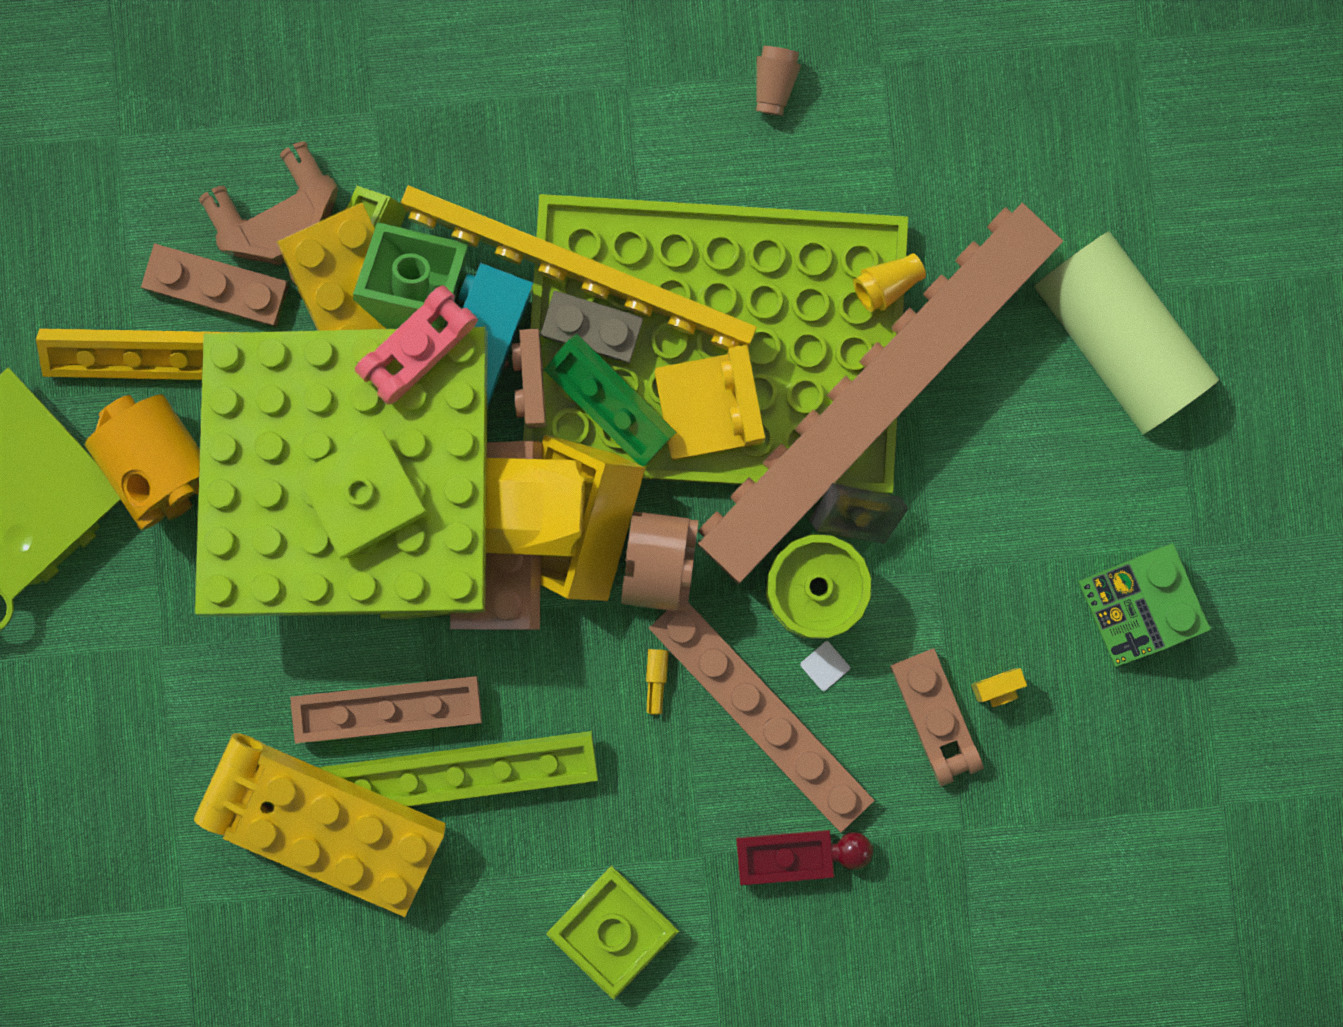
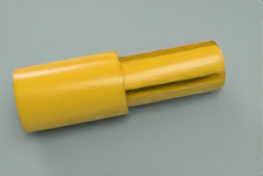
[646,649,669,715]

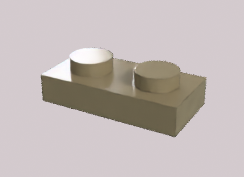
[540,290,643,364]

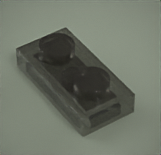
[808,483,909,544]

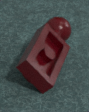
[736,829,873,885]

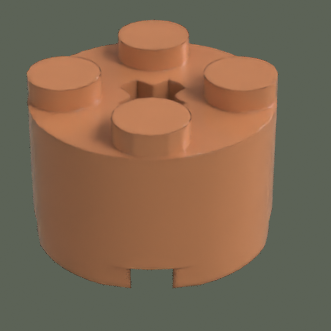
[621,512,699,612]

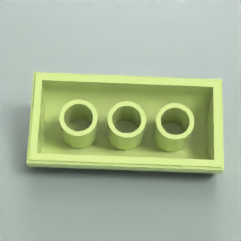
[1034,231,1219,434]

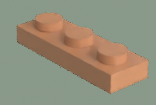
[141,244,289,328]

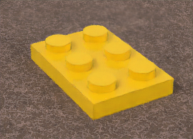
[276,203,386,331]

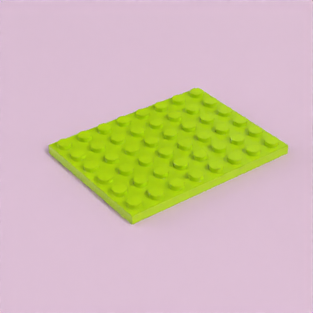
[523,194,908,494]

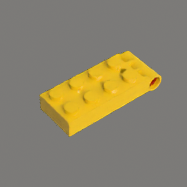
[194,733,446,917]

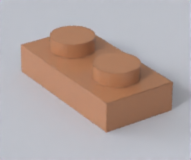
[512,329,547,429]

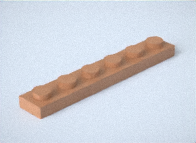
[649,603,875,833]

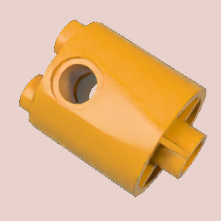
[85,394,200,531]

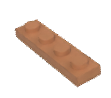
[290,676,483,744]

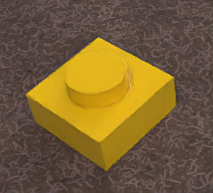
[971,668,1027,707]

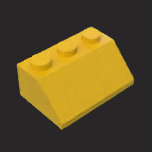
[540,435,645,601]

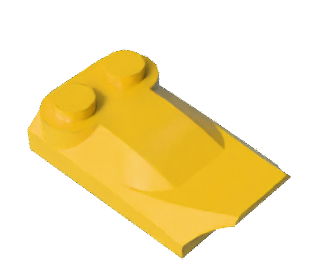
[486,458,585,557]

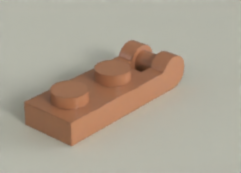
[890,648,984,787]

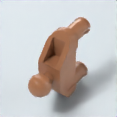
[199,141,338,285]

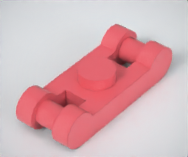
[355,285,478,405]

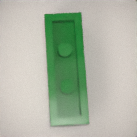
[543,334,677,467]

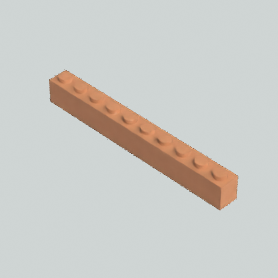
[698,203,1063,584]

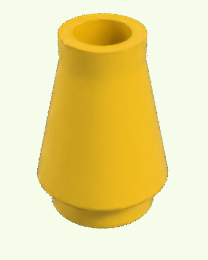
[853,253,926,312]

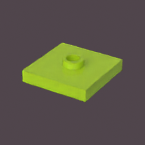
[296,428,428,560]
[546,865,679,1000]

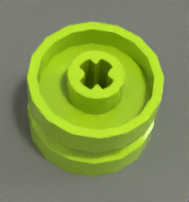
[766,535,871,639]

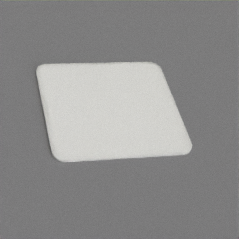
[800,641,850,691]

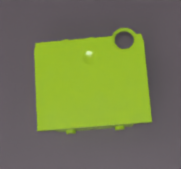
[0,367,121,631]

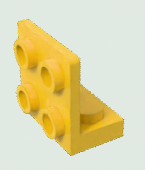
[655,345,765,460]

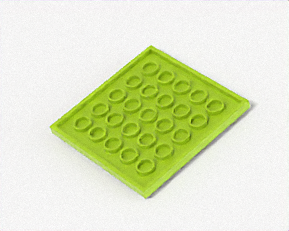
[195,327,488,617]

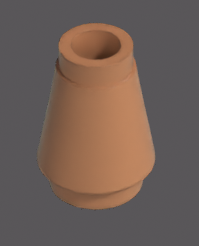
[756,46,802,116]

